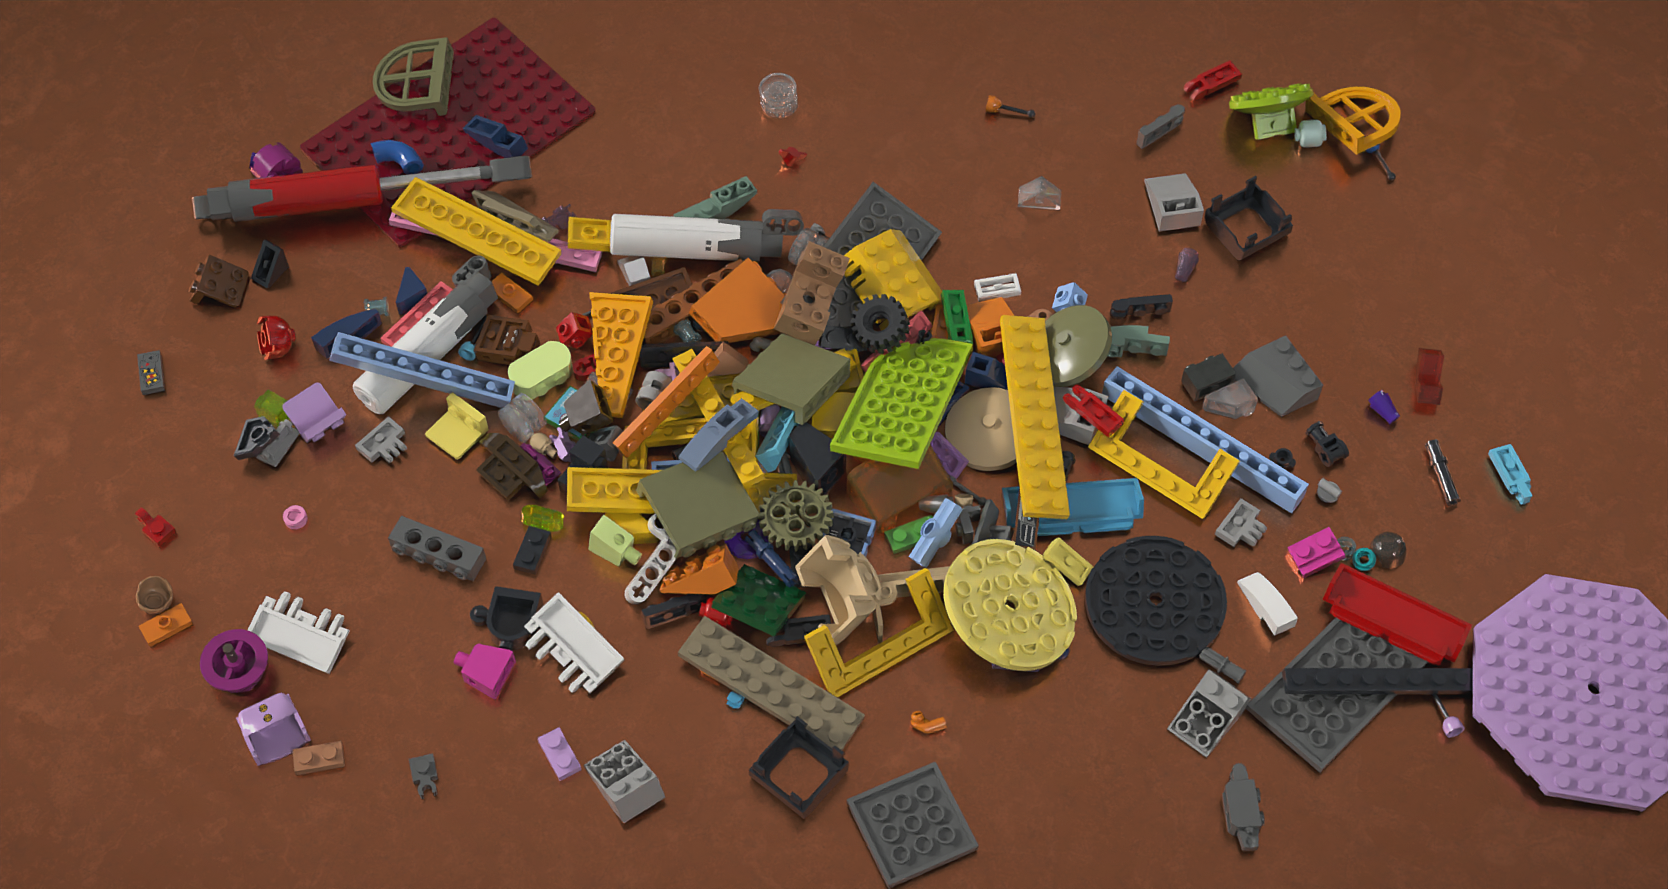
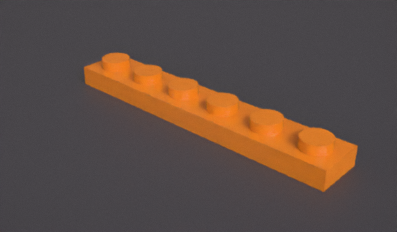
[613,346,720,458]

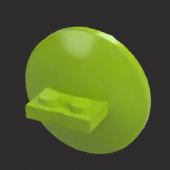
[1229,83,1314,139]

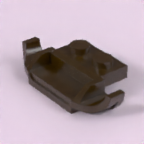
[476,433,548,501]

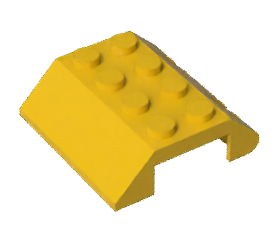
[844,229,942,331]

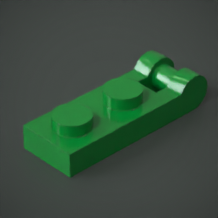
[941,290,973,344]

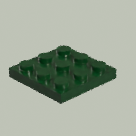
[711,564,806,637]

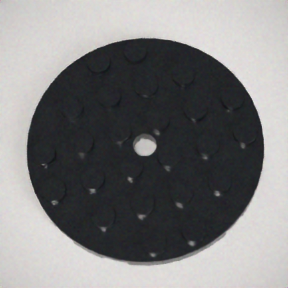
[1085,536,1227,666]

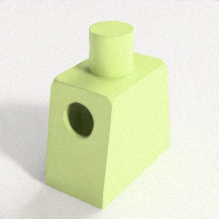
[588,515,642,566]

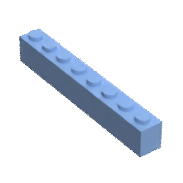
[329,332,515,409]

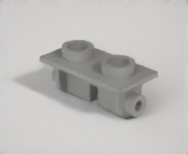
[256,419,300,467]

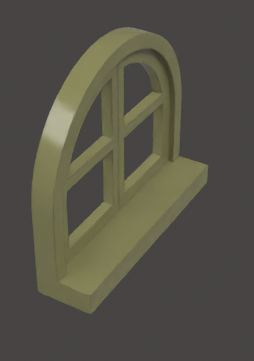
[373,37,454,115]

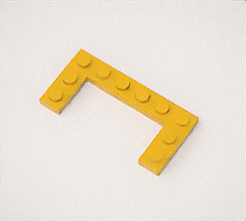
[1088,390,1240,519]
[622,417,759,472]
[804,568,954,697]

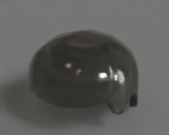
[1370,532,1407,568]

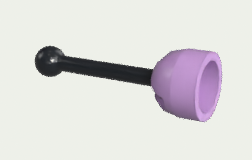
[1432,694,1465,738]

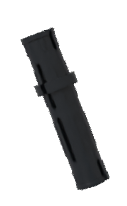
[1425,439,1461,506]

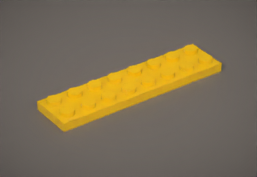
[391,177,562,286]

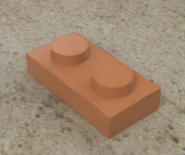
[293,741,345,775]

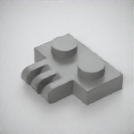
[355,416,407,463]
[1215,499,1267,547]

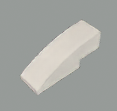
[1237,572,1298,636]

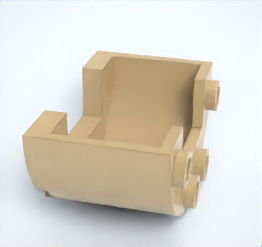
[795,535,881,645]

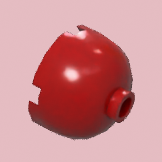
[257,315,296,360]

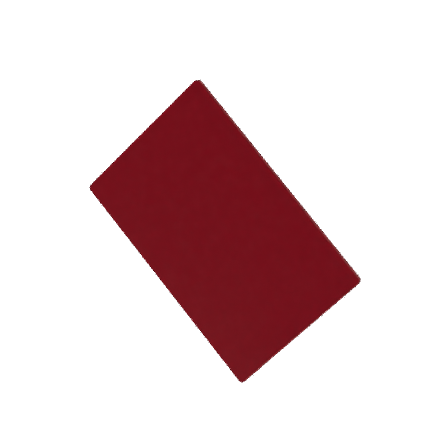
[300,17,596,247]

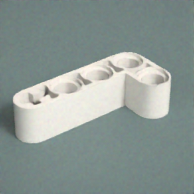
[625,513,677,604]

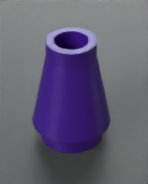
[1368,390,1400,424]

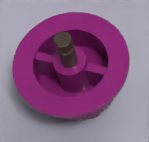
[200,629,268,693]

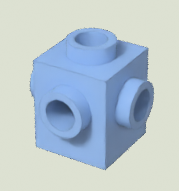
[1052,282,1088,312]

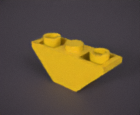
[605,512,660,544]

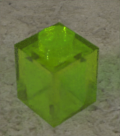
[254,390,289,428]

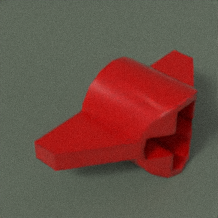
[779,147,807,167]

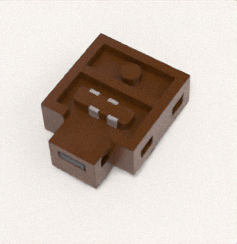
[474,315,540,365]

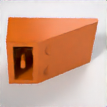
[967,297,1014,358]
[660,544,739,594]

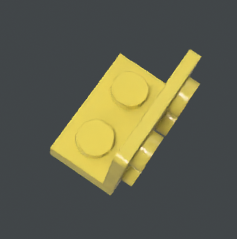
[425,392,489,460]

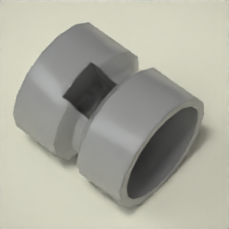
[635,371,672,410]

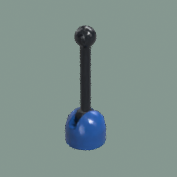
[1366,143,1396,181]

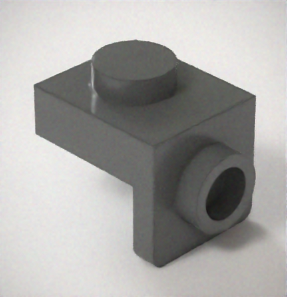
[955,506,981,544]

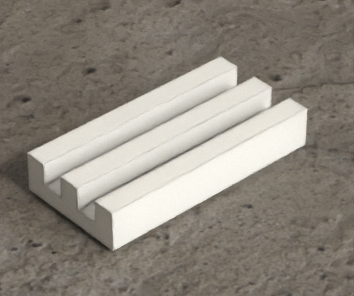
[974,273,1021,302]

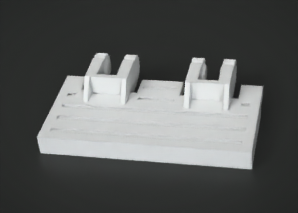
[248,591,350,674]
[524,592,625,693]

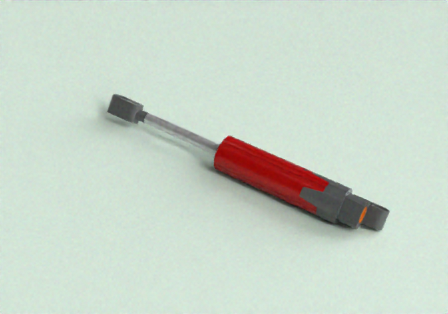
[192,156,532,222]

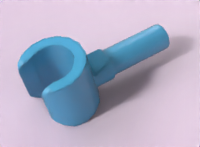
[726,691,745,709]

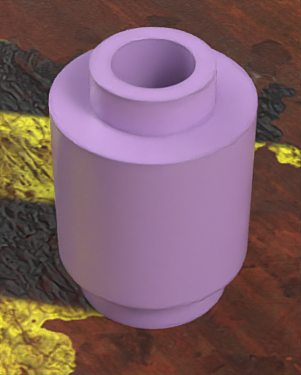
[759,404,781,438]

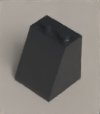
[789,422,847,495]

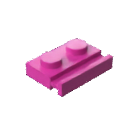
[1287,527,1346,578]

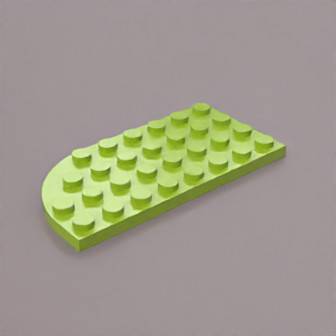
[830,338,973,469]

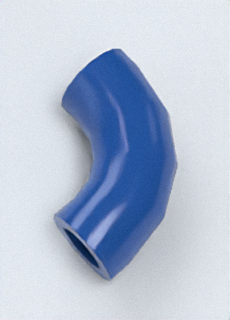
[371,140,423,175]

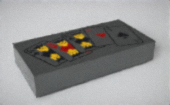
[137,350,165,395]

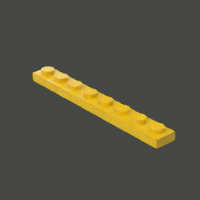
[672,349,765,489]

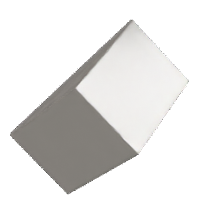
[618,256,651,286]

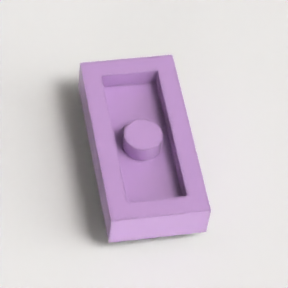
[537,727,581,781]

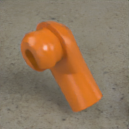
[911,711,947,734]

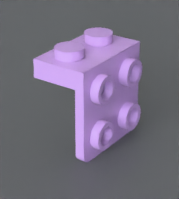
[282,383,346,443]

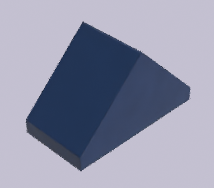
[395,267,428,315]

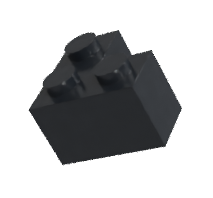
[558,436,608,495]

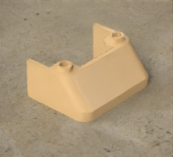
[873,566,950,643]

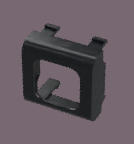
[1204,176,1293,260]
[749,716,849,819]

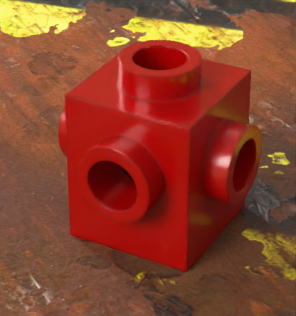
[556,312,593,349]

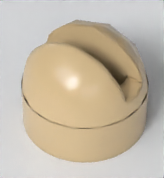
[955,494,973,507]

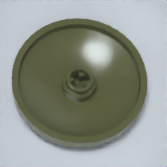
[1045,305,1112,387]

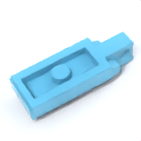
[1488,444,1533,505]

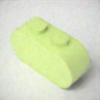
[508,341,573,400]

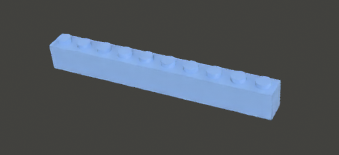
[1102,366,1309,513]

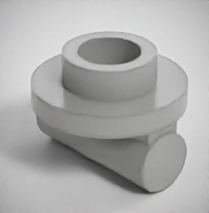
[1317,478,1342,503]

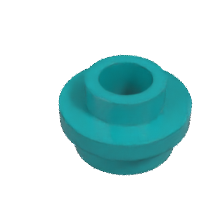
[1352,548,1376,571]

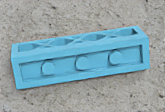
[755,406,799,473]

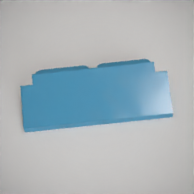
[1002,478,1144,536]

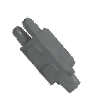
[1222,762,1265,851]

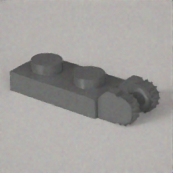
[1136,104,1185,149]

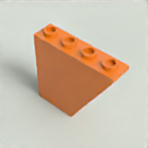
[689,258,786,343]

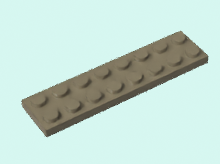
[678,616,865,751]

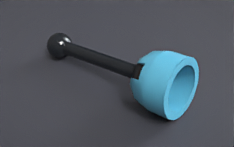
[458,315,487,361]

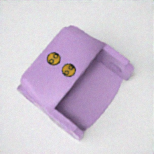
[236,693,311,766]

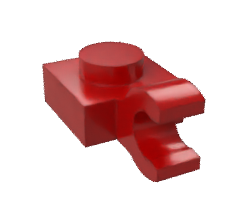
[135,507,176,547]

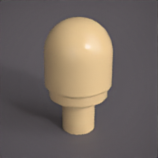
[530,433,558,459]

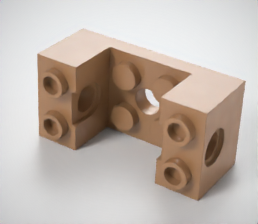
[774,241,850,345]

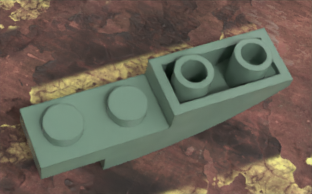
[673,176,758,219]
[1107,325,1170,357]

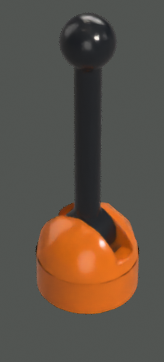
[985,95,1036,118]

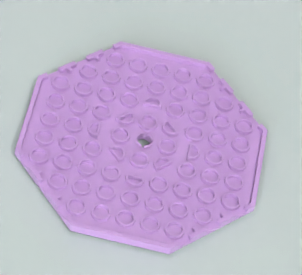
[1473,574,1668,811]

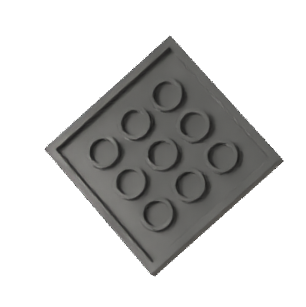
[847,761,979,889]

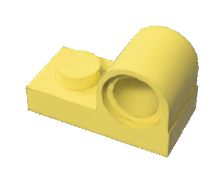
[1042,538,1093,586]

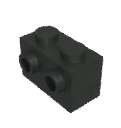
[1181,353,1236,402]

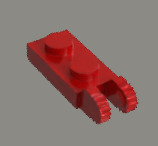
[1184,60,1242,101]
[1063,384,1124,438]

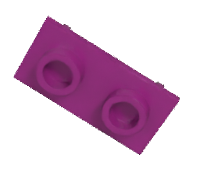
[520,443,562,486]

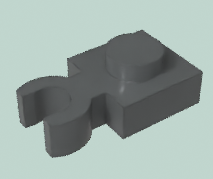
[409,753,438,799]

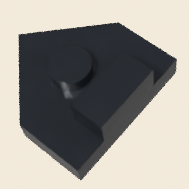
[234,416,281,460]

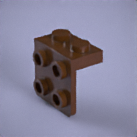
[189,255,249,307]

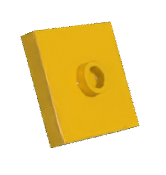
[567,217,611,252]

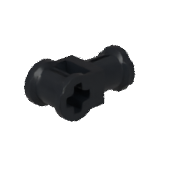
[1305,421,1349,467]

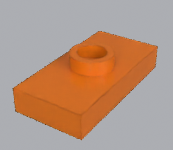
[491,273,533,314]
[138,603,193,647]

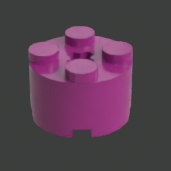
[251,143,303,178]

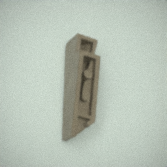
[472,190,559,242]

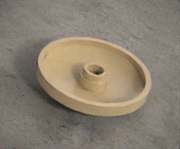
[945,387,1017,471]

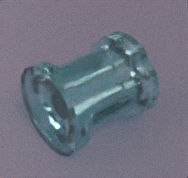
[364,297,389,316]
[673,319,701,343]

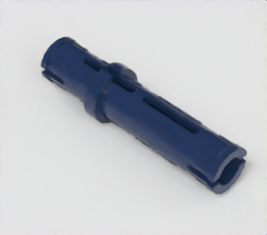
[745,530,799,587]

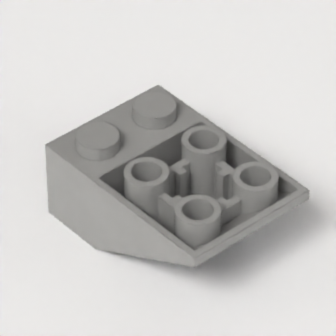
[1144,173,1204,231]
[1053,387,1109,445]
[1167,670,1252,757]
[584,740,665,823]

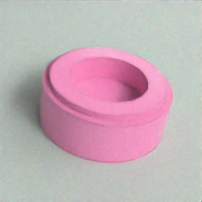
[283,505,308,529]

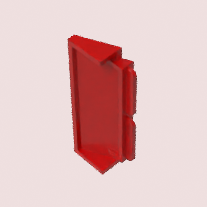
[1322,563,1472,666]

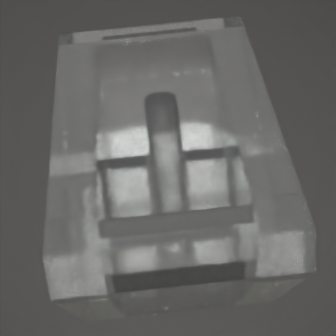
[1018,176,1061,210]

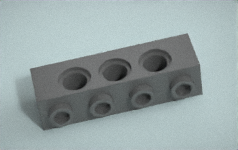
[388,516,486,581]

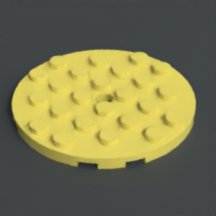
[944,539,1077,671]

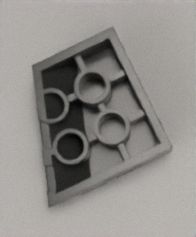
[1233,335,1323,417]

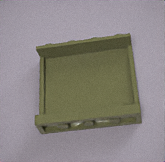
[732,333,850,425]
[636,451,760,559]

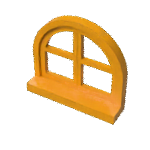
[1305,87,1401,155]

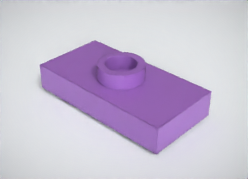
[926,432,969,479]

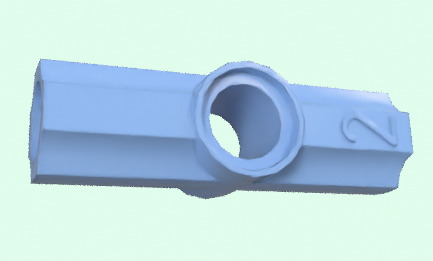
[909,498,963,568]

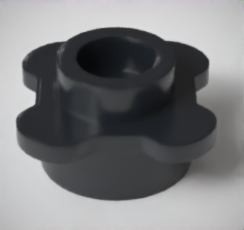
[1269,448,1296,469]

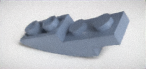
[679,398,759,472]

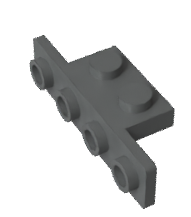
[972,499,1014,544]

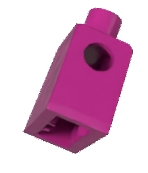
[454,644,516,700]

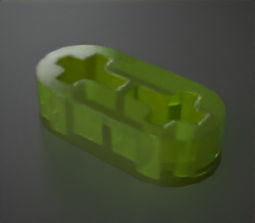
[521,505,564,532]

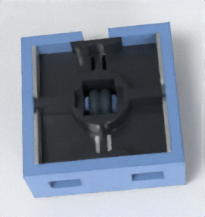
[823,509,876,557]

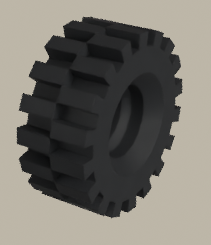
[851,294,910,354]

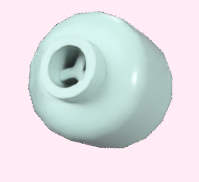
[1295,119,1326,148]

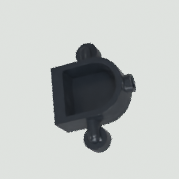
[470,586,547,651]

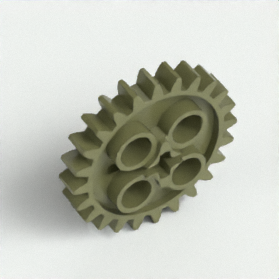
[759,480,834,551]

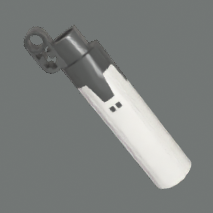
[610,209,804,262]
[353,256,498,414]

